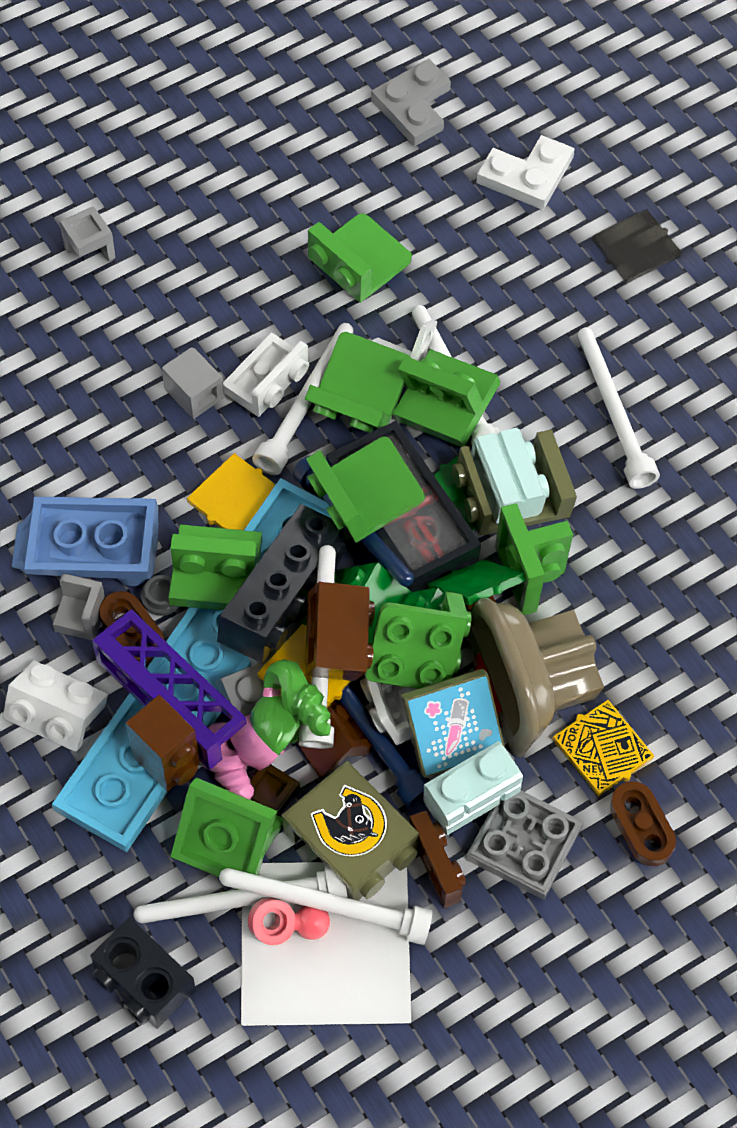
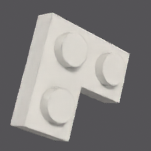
[476,135,575,210]

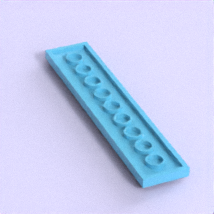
[52,478,347,853]

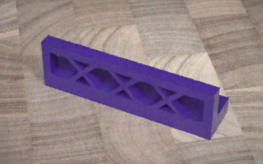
[92,609,247,770]

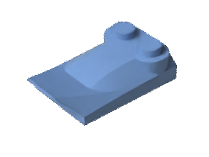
[12,497,158,586]

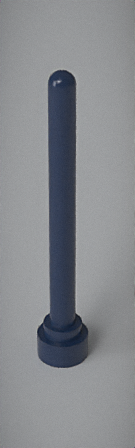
[293,455,414,587]
[339,685,430,808]

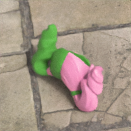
[201,659,331,800]

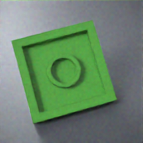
[393,349,501,447]
[495,503,573,615]
[169,525,263,610]
[171,778,282,877]

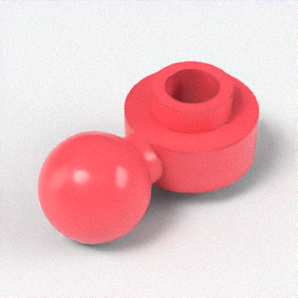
[248,898,330,945]

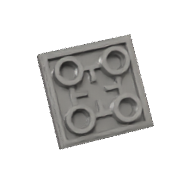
[466,790,584,900]

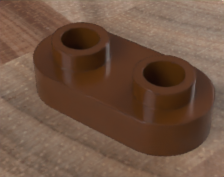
[99,591,164,667]
[610,781,676,866]

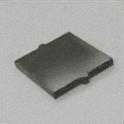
[592,209,682,284]

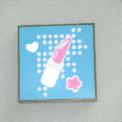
[401,669,505,778]

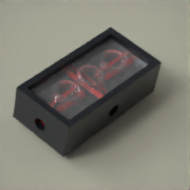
[326,420,481,592]

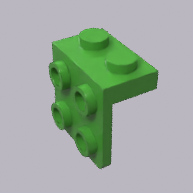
[308,213,412,303]
[305,332,411,433]
[306,437,425,542]
[365,592,471,689]

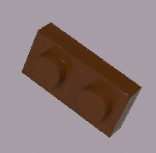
[409,810,466,909]

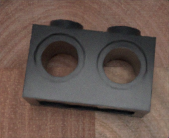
[90,917,196,1029]

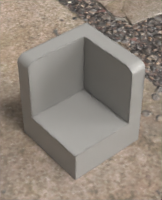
[60,206,116,261]
[162,348,224,419]
[53,574,105,640]

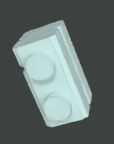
[471,428,549,524]
[423,741,523,835]

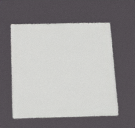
[241,862,411,1026]

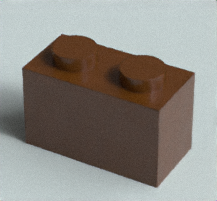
[305,581,375,681]
[126,694,200,792]

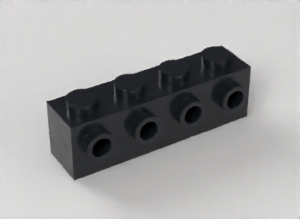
[217,504,346,664]

